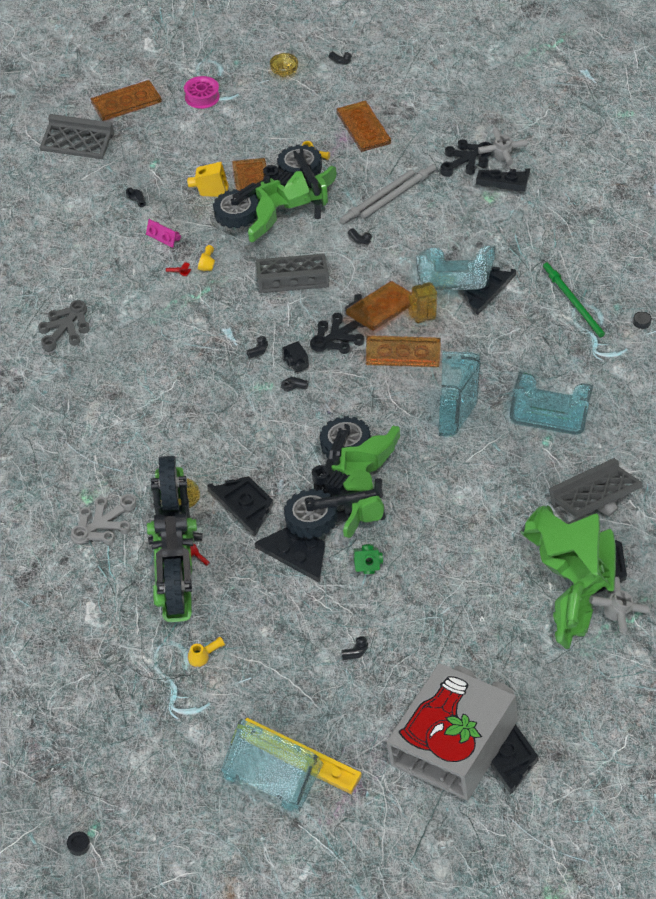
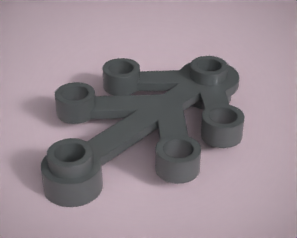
[38,300,90,352]

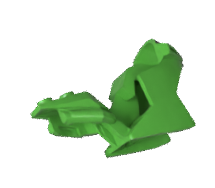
[520,505,616,649]

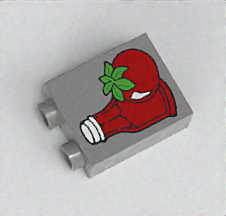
[386,663,518,801]

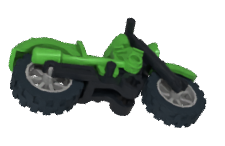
[147,456,203,622]

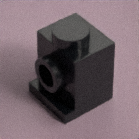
[282,341,309,372]

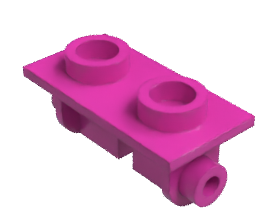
[146,219,181,248]

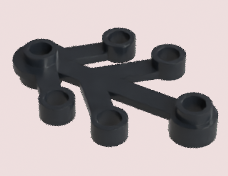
[440,139,493,177]
[310,311,370,354]

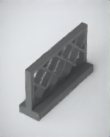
[40,114,114,160]
[256,254,329,293]
[549,458,643,518]

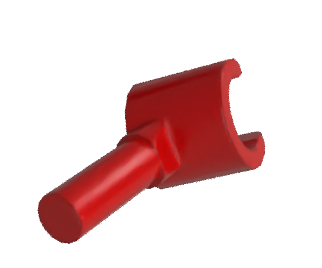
[166,262,191,276]
[190,544,210,566]

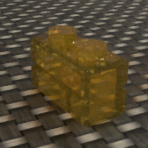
[408,282,437,324]

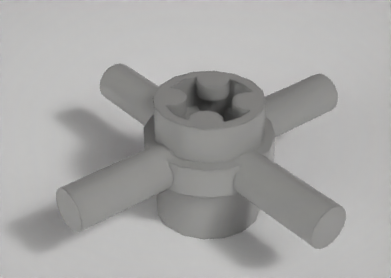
[478,128,528,165]
[589,577,649,633]

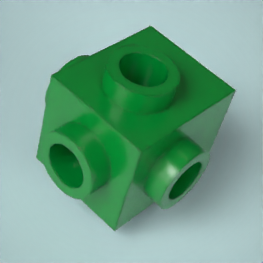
[353,544,383,574]

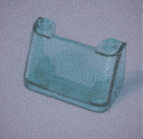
[416,246,496,290]
[439,351,481,437]
[510,372,594,435]
[220,719,324,812]

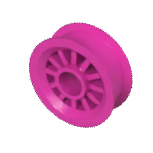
[184,76,220,109]

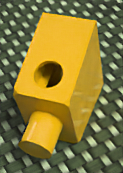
[187,162,229,197]

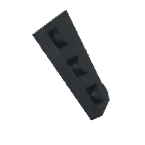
[475,168,531,192]

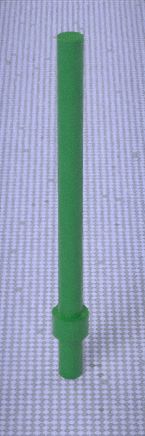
[543,262,605,338]

